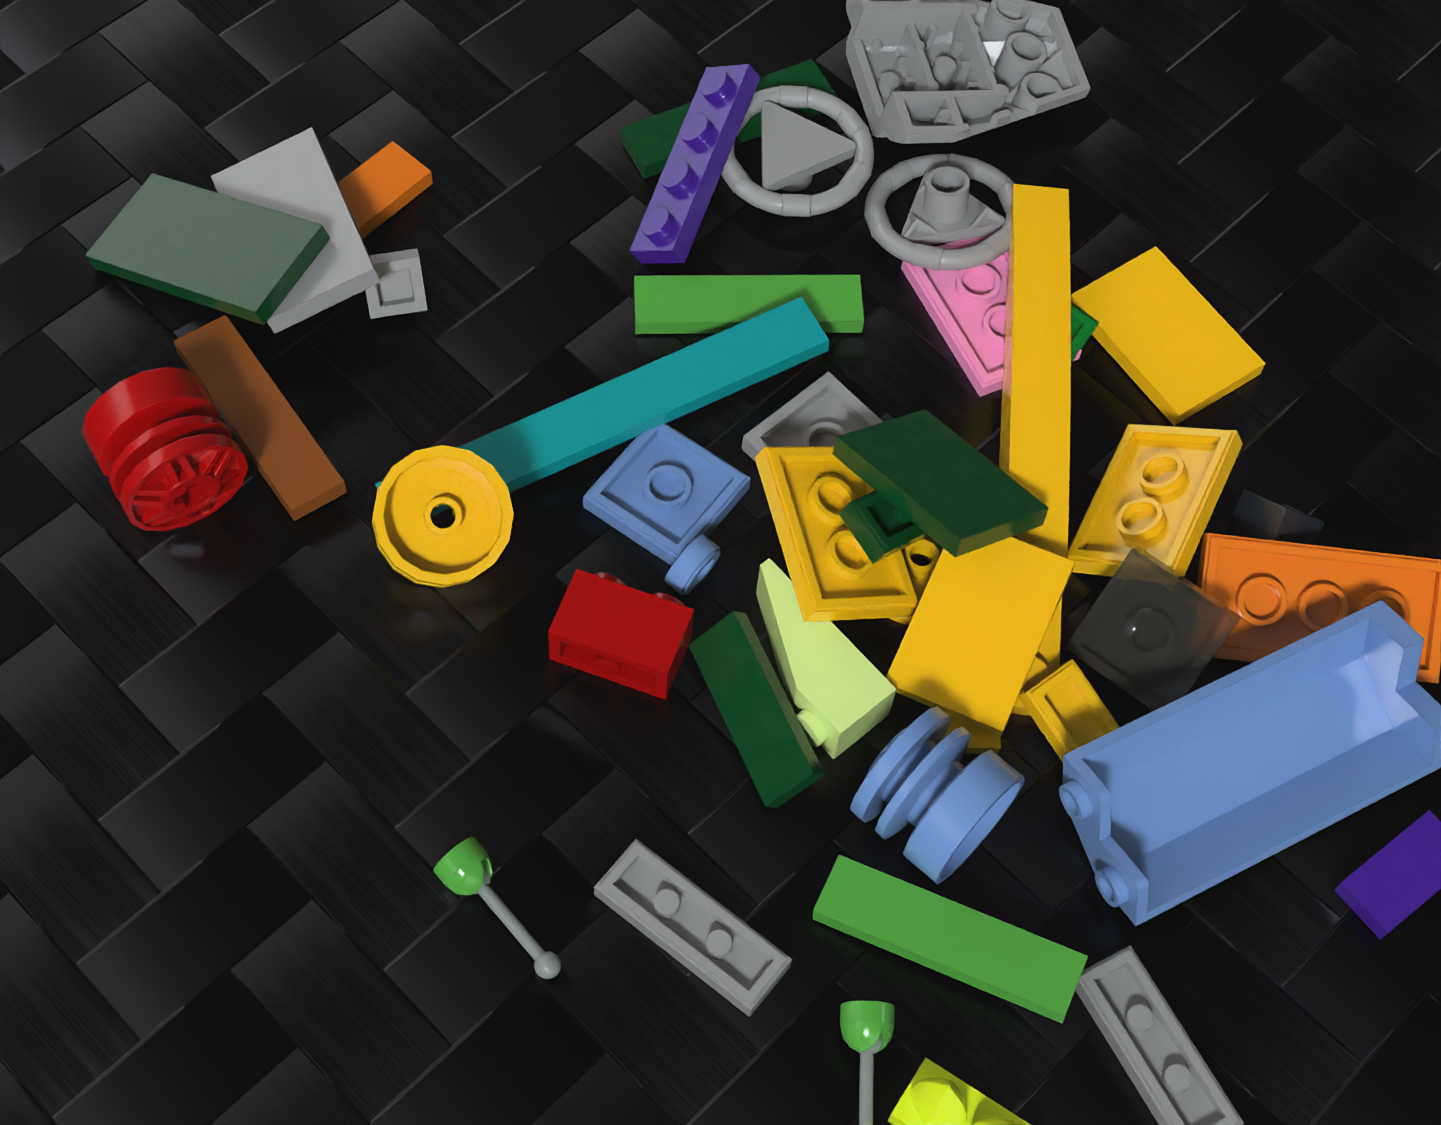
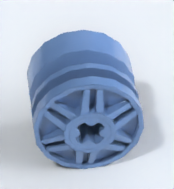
[850,706,1025,885]

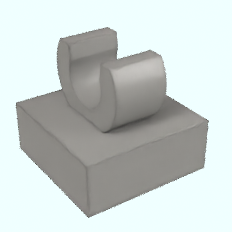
[365,248,428,319]

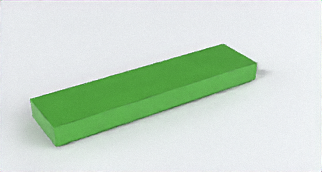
[634,275,864,334]
[813,855,1088,1024]

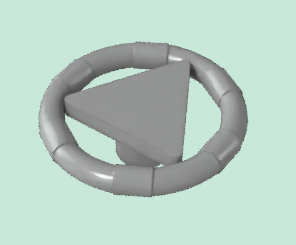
[721,85,874,217]
[864,153,1016,271]

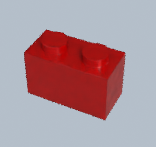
[548,569,694,700]

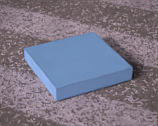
[583,424,751,566]

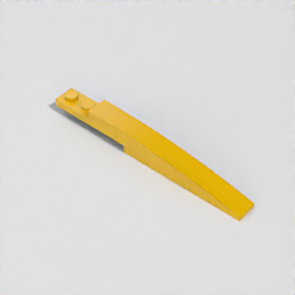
[999,184,1071,716]

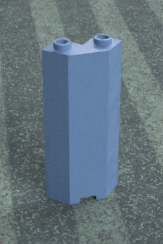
[1059,600,1441,926]

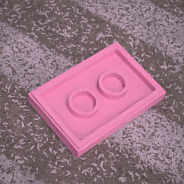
[901,235,1082,397]

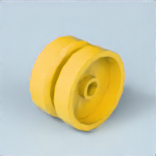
[372,445,514,588]

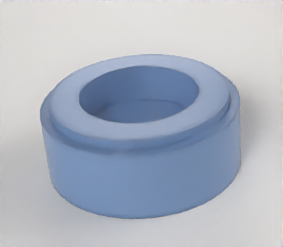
[664,534,721,595]

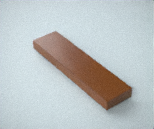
[174,315,347,521]

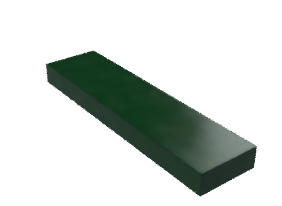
[620,59,837,179]

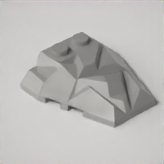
[846,0,1091,144]

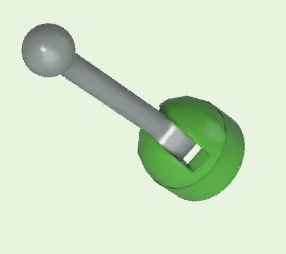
[433,837,561,979]
[840,1001,895,1125]

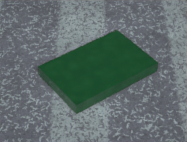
[832,409,1049,557]

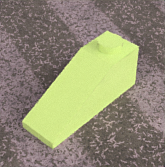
[756,558,896,759]

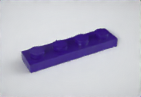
[629,64,760,264]

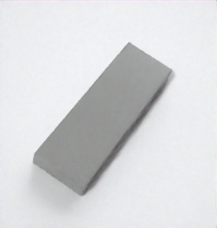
[594,839,792,1017]
[1076,946,1244,1125]

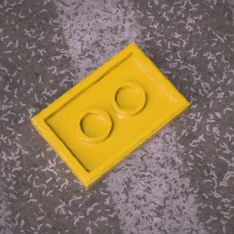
[1071,246,1266,426]
[1068,424,1243,584]
[755,446,919,622]
[886,537,1075,736]

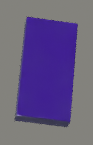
[1334,810,1441,940]

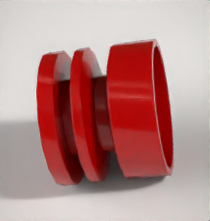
[82,367,248,531]

